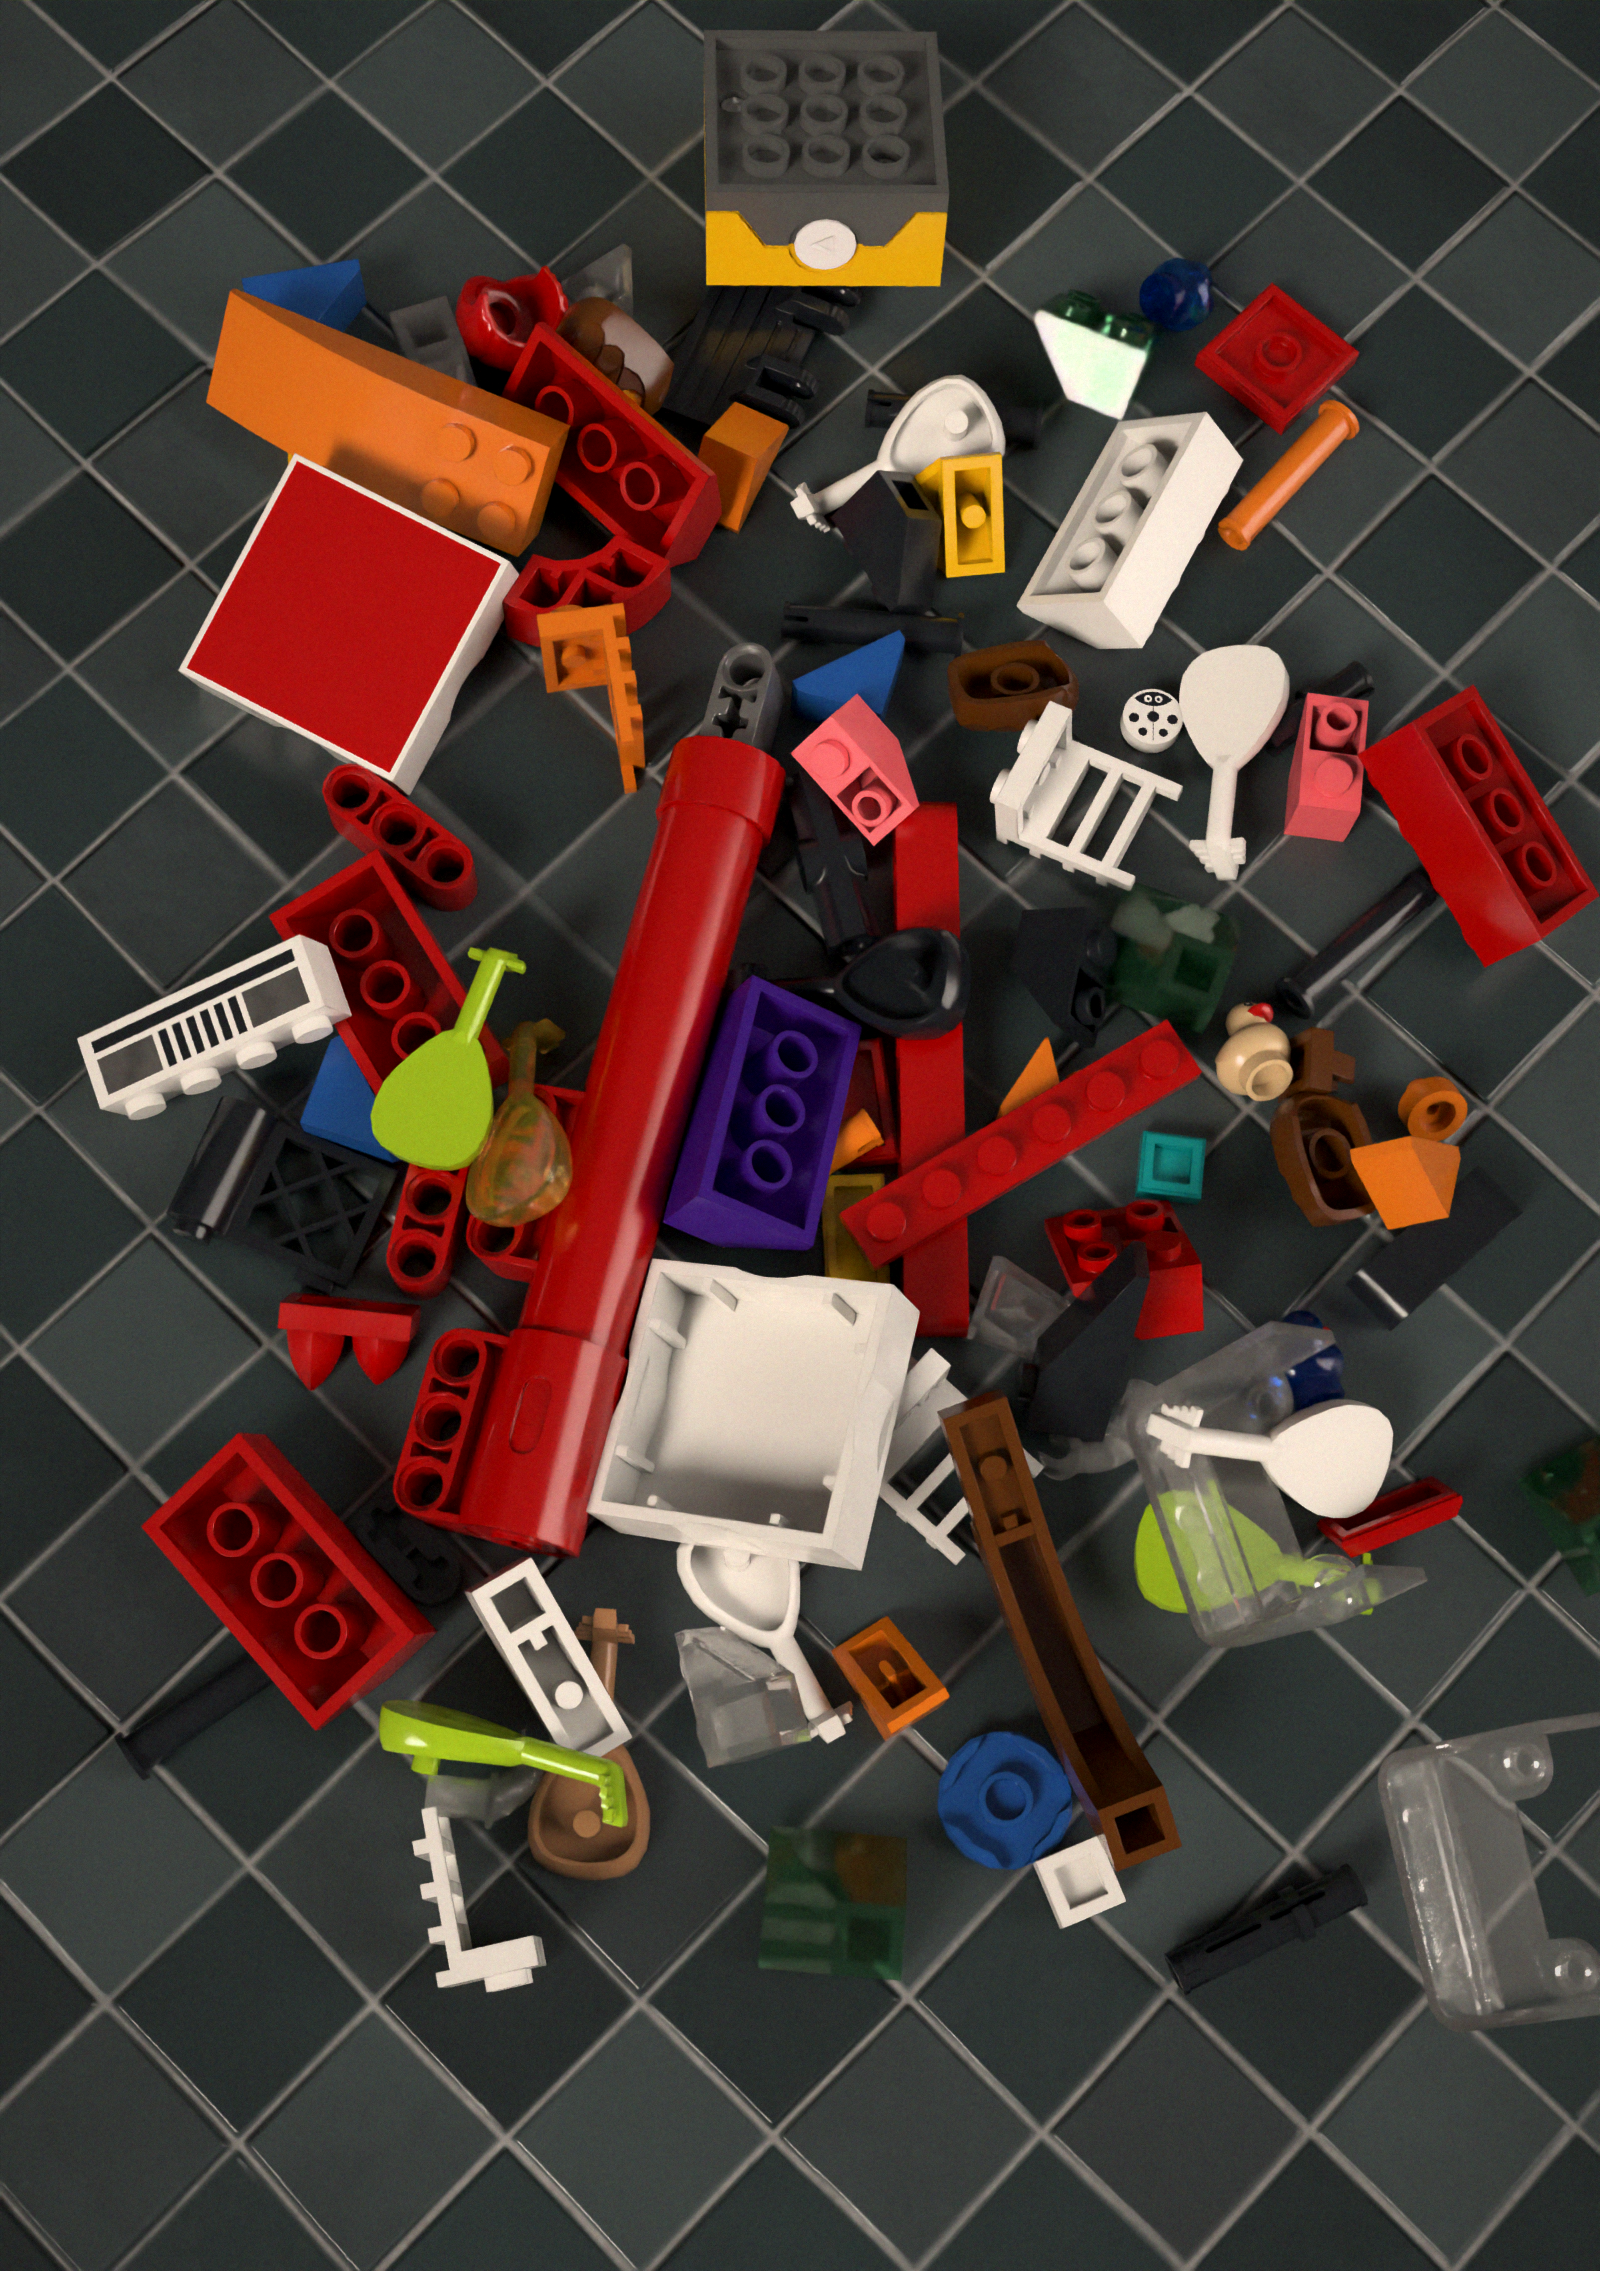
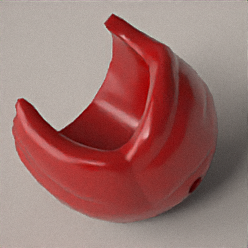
[456,265,569,373]

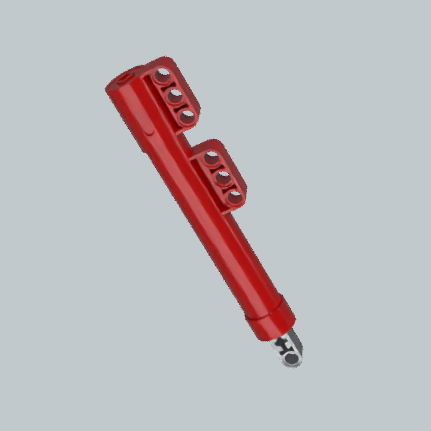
[393,643,786,1559]

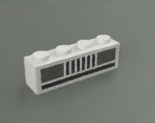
[77,934,352,1120]

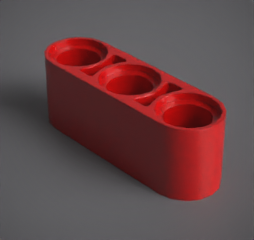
[322,763,478,912]
[386,1154,481,1301]

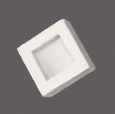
[1033,1836,1126,1929]

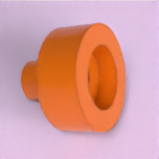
[1398,1076,1468,1142]

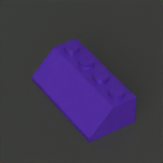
[663,975,862,1251]

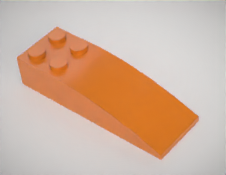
[206,288,571,557]

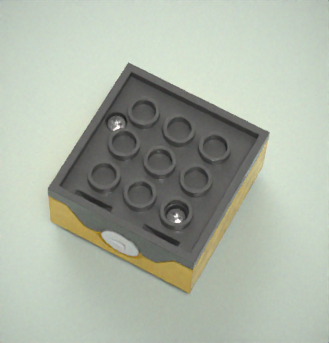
[704,30,949,287]

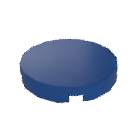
[937,1731,1072,1870]

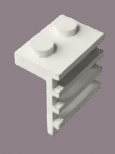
[990,701,1183,892]
[879,1348,1044,1565]
[412,1806,546,1992]

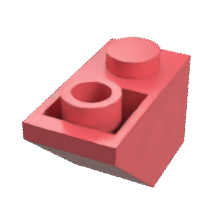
[1284,693,1369,842]
[791,694,919,846]

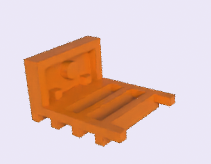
[536,603,645,794]

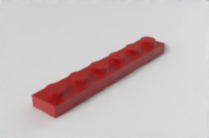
[839,1019,1202,1273]

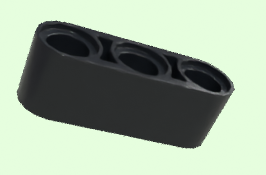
[1346,1165,1523,1331]

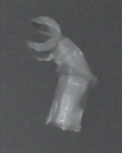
[1038,1379,1167,1481]
[424,1728,554,1829]

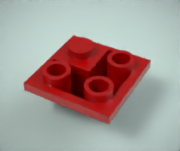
[1044,1199,1204,1340]

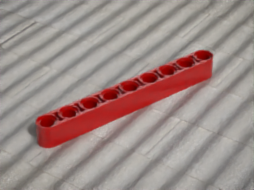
[892,801,969,1338]

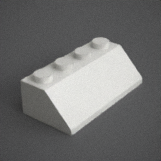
[1016,412,1243,649]

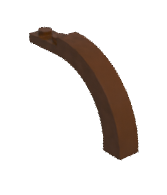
[937,1388,1182,1872]

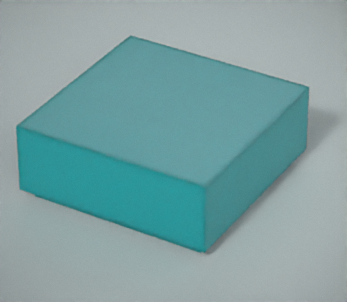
[1134,1130,1206,1205]

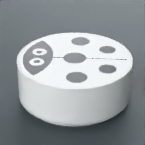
[1120,689,1183,753]

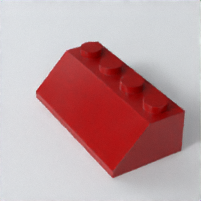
[500,321,723,568]
[1357,684,1600,967]
[269,849,519,1096]
[141,1432,438,1731]

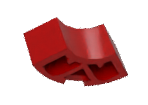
[502,534,671,647]

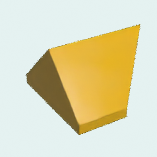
[914,452,1005,578]

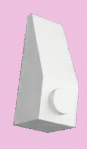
[464,1557,632,1757]

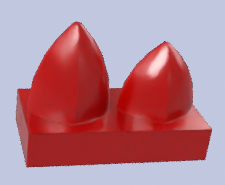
[278,1292,421,1391]

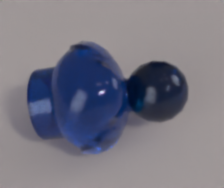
[1139,257,1214,333]
[1265,1310,1345,1412]

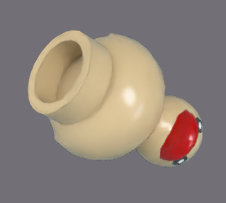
[1214,1002,1293,1101]

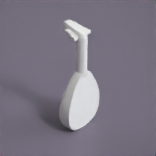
[790,374,1006,534]
[1179,645,1290,880]
[1146,1399,1393,1518]
[676,1543,854,1744]

